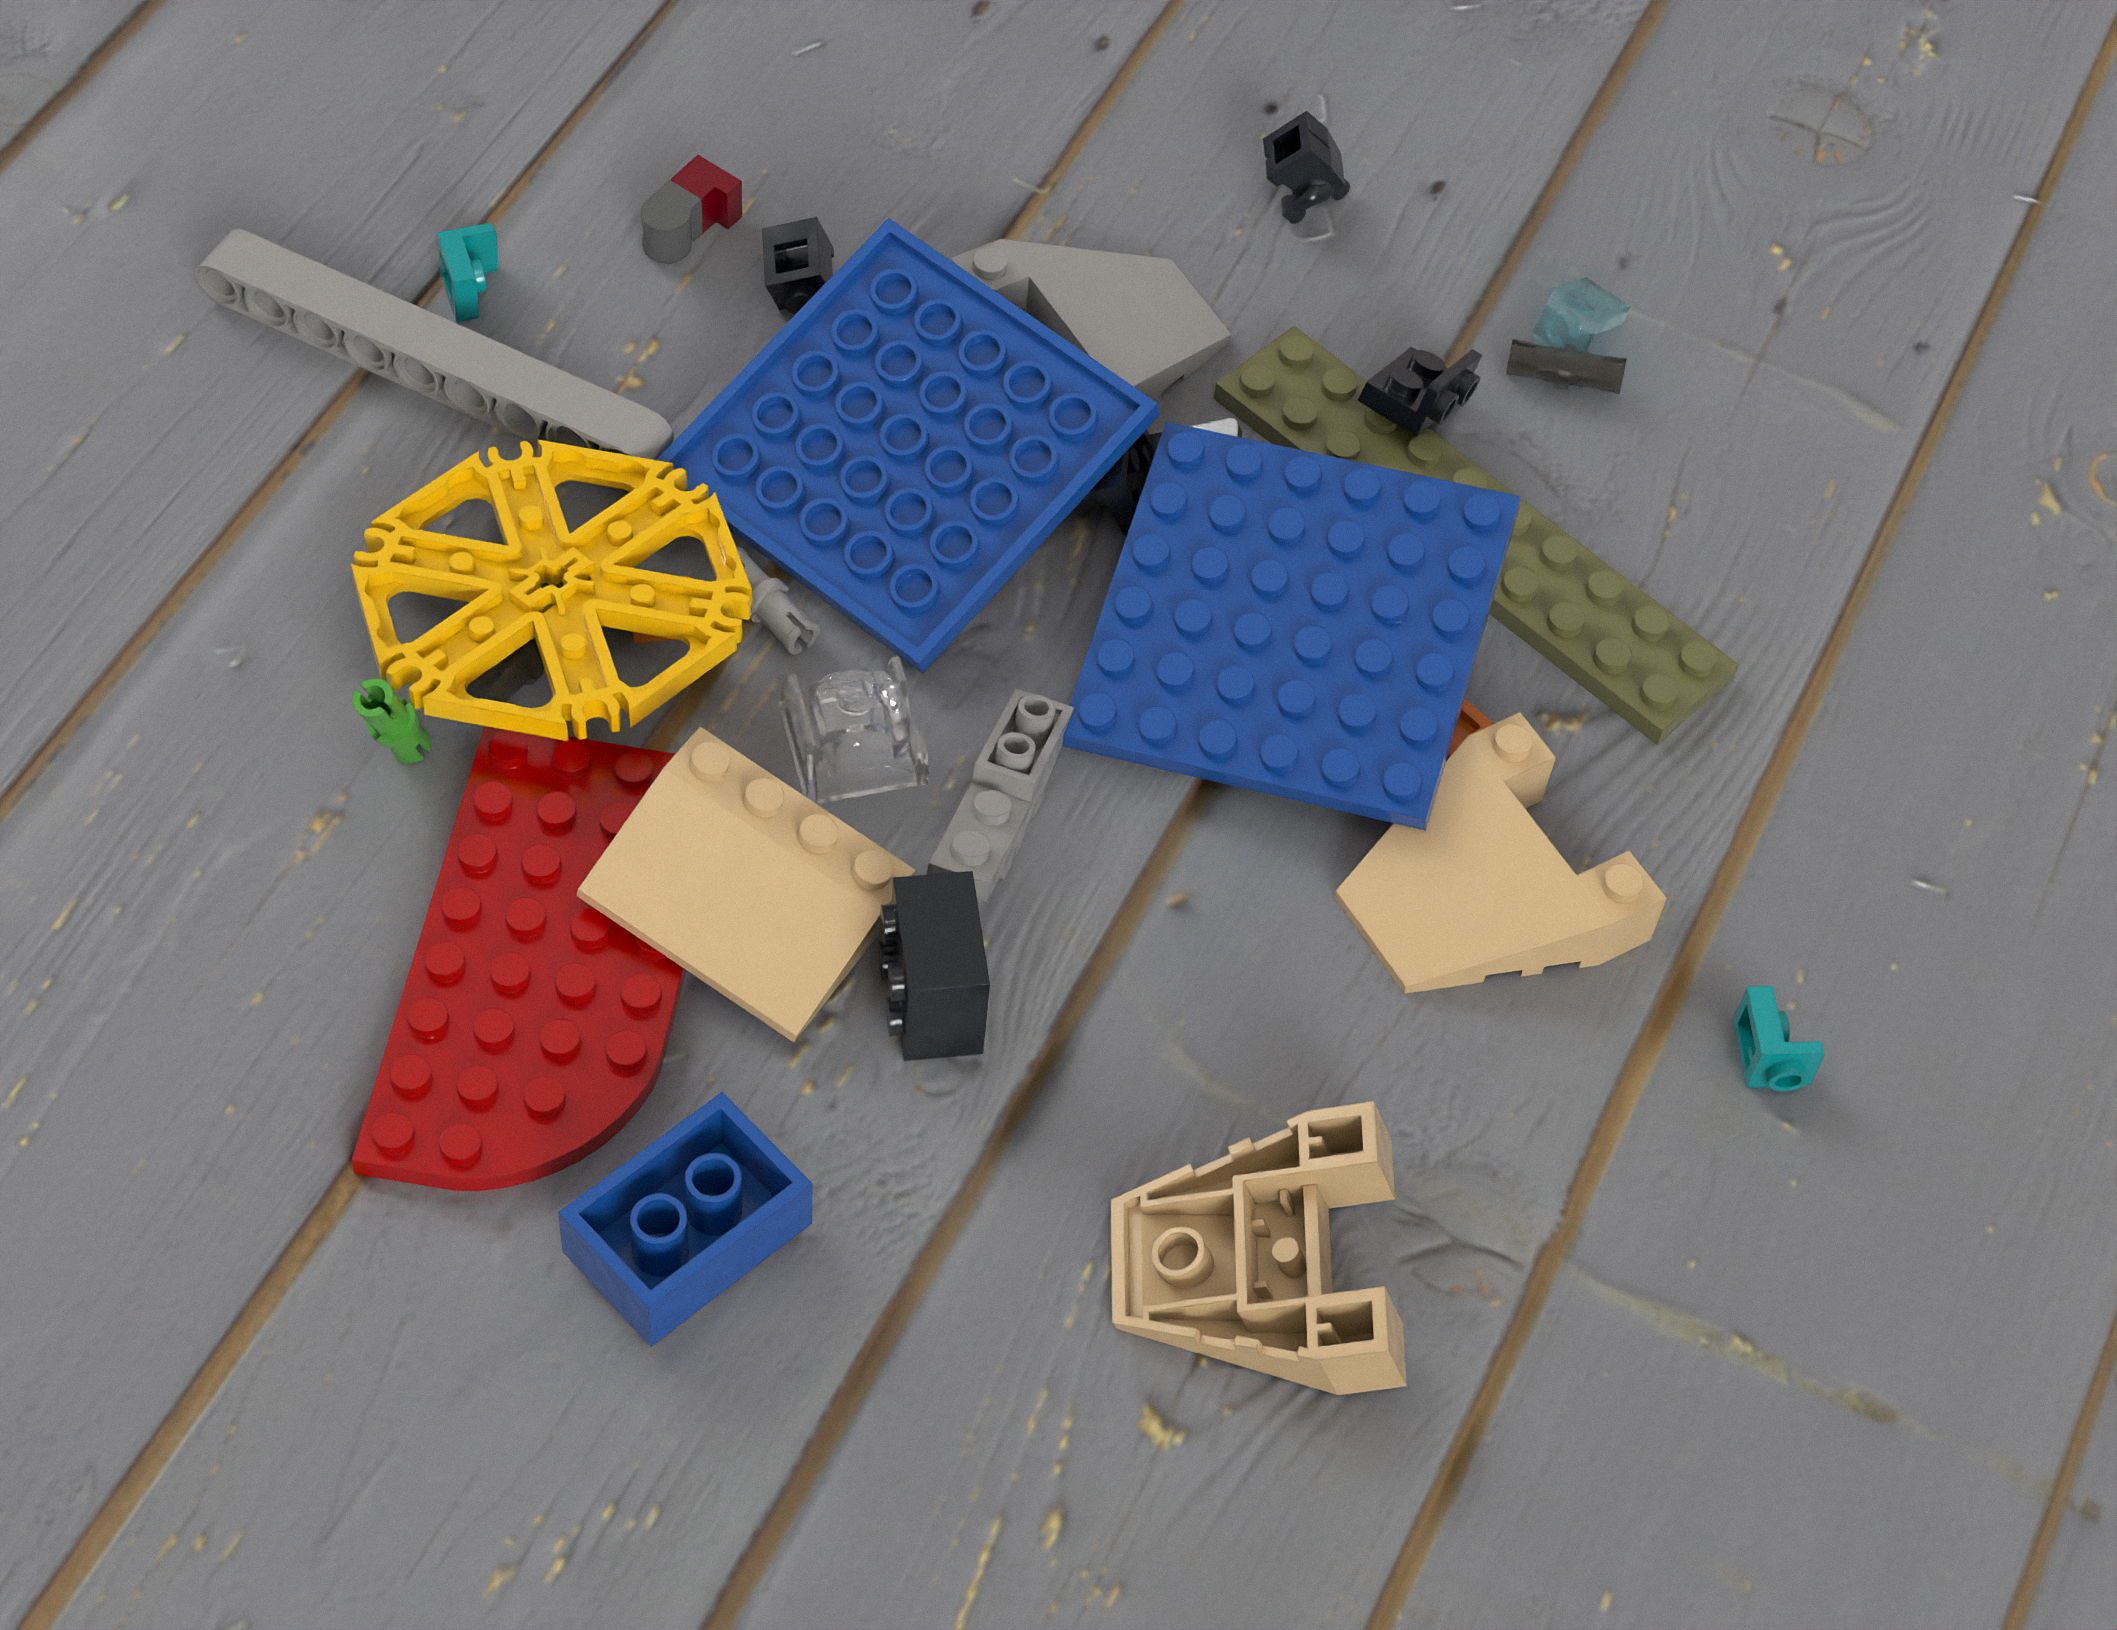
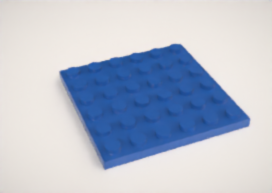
[656,218,1159,674]
[1062,422,1520,831]

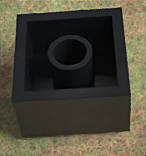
[879,871,990,1061]

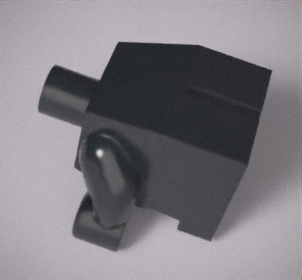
[1263,111,1350,224]

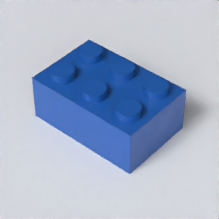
[558,1092,813,1347]

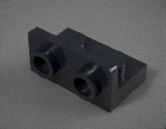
[1358,347,1482,437]

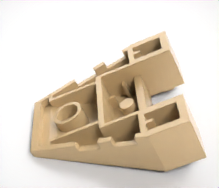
[1334,712,1667,994]
[1111,1101,1407,1395]

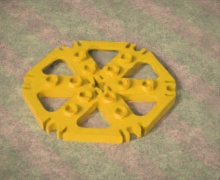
[351,439,753,741]

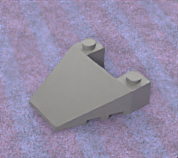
[950,239,1231,403]

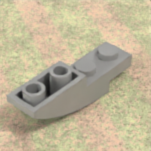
[927,688,1074,902]

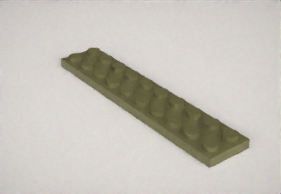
[1214,326,1739,745]

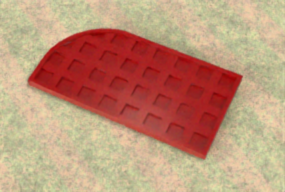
[351,726,686,1191]

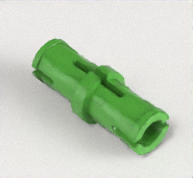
[352,678,432,764]

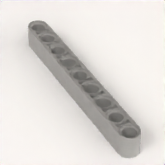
[195,229,674,460]

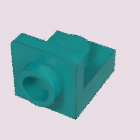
[437,223,499,322]
[1732,986,1825,1092]

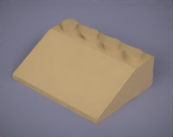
[576,727,915,1042]

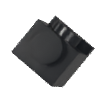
[762,217,834,314]

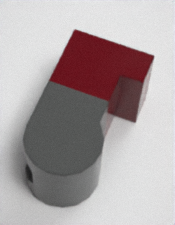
[641,155,742,263]

